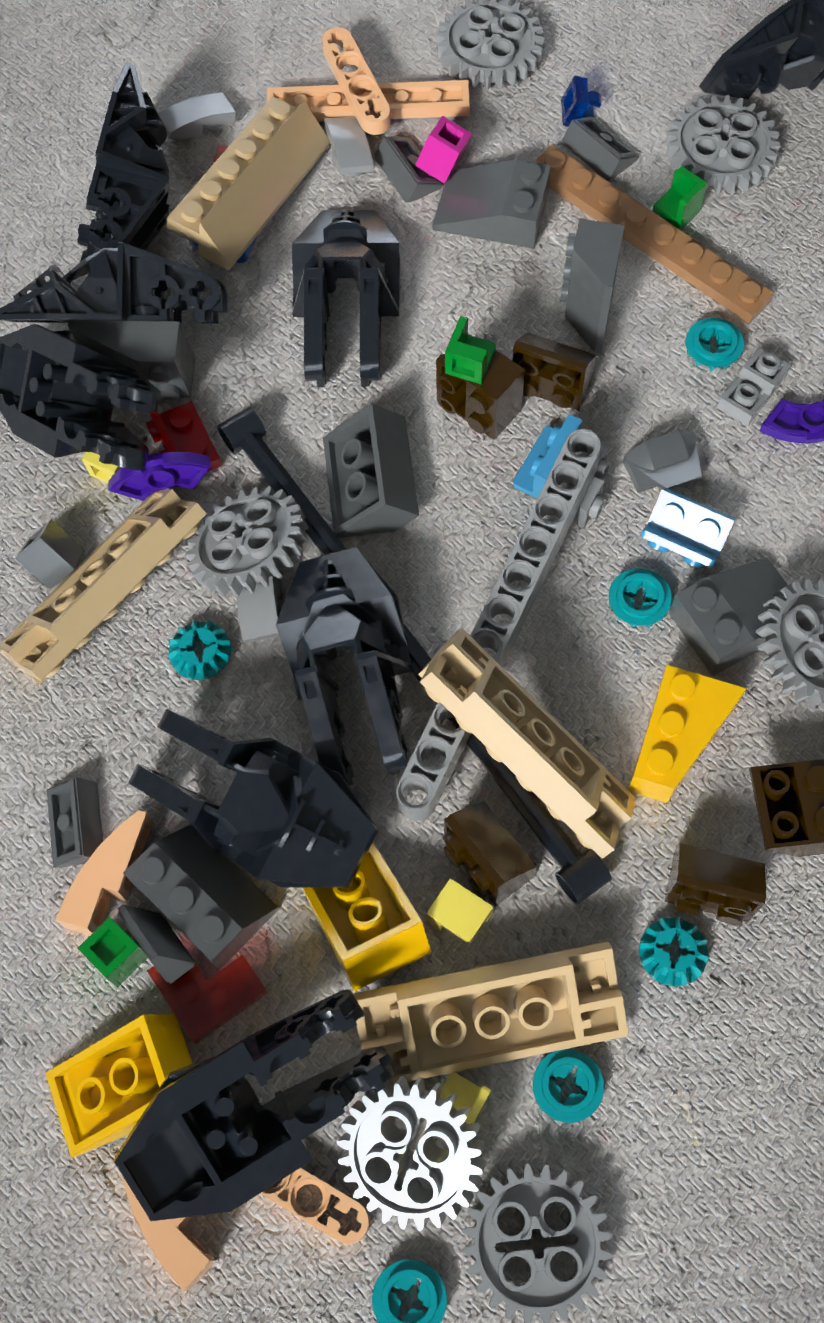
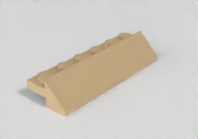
[167,96,330,270]
[0,488,207,685]
[418,627,636,859]
[353,941,629,1089]

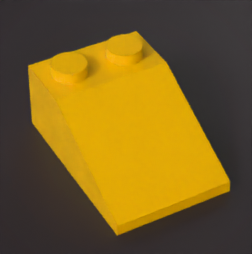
[302,842,431,992]
[46,1014,193,1157]

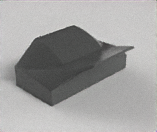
[623,430,709,493]

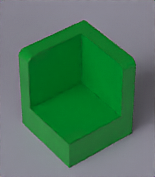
[652,165,707,230]
[445,316,496,384]
[77,917,148,987]

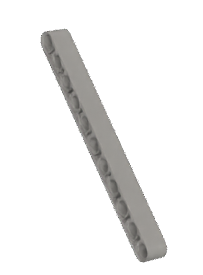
[396,429,601,821]

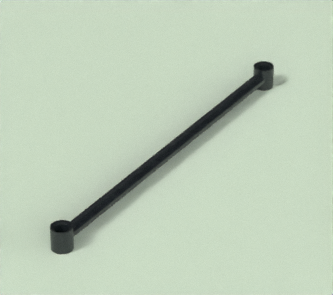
[217,406,612,905]

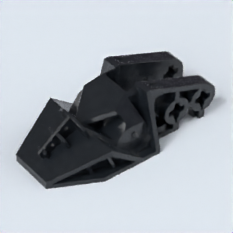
[699,0,824,99]
[77,62,169,262]
[292,209,400,387]
[0,242,229,324]
[0,324,161,470]
[276,547,414,786]
[128,708,379,888]
[114,989,396,1221]

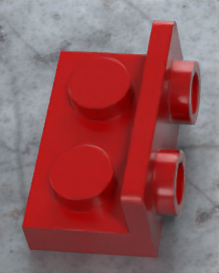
[145,401,222,472]

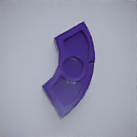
[759,398,824,443]
[108,452,211,501]

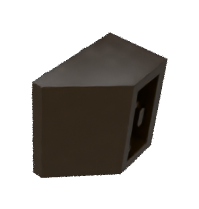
[512,333,597,411]
[436,350,525,440]
[749,759,824,857]
[442,801,537,907]
[664,843,766,925]

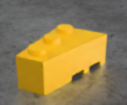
[628,665,747,803]

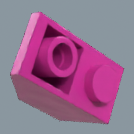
[415,115,473,184]

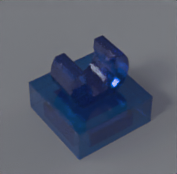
[561,75,601,127]

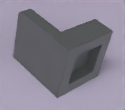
[15,519,85,589]

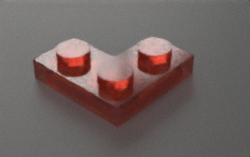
[147,955,268,1044]

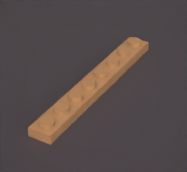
[534,145,774,324]

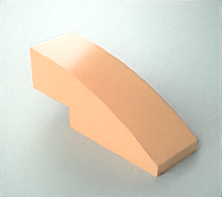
[55,810,154,935]
[121,1174,217,1291]

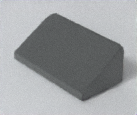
[562,116,639,180]
[375,137,443,203]
[46,777,103,869]
[118,905,195,984]

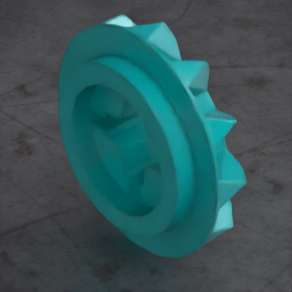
[684,318,744,371]
[609,568,672,628]
[168,619,232,680]
[639,917,709,987]
[532,1049,604,1123]
[372,1259,447,1323]

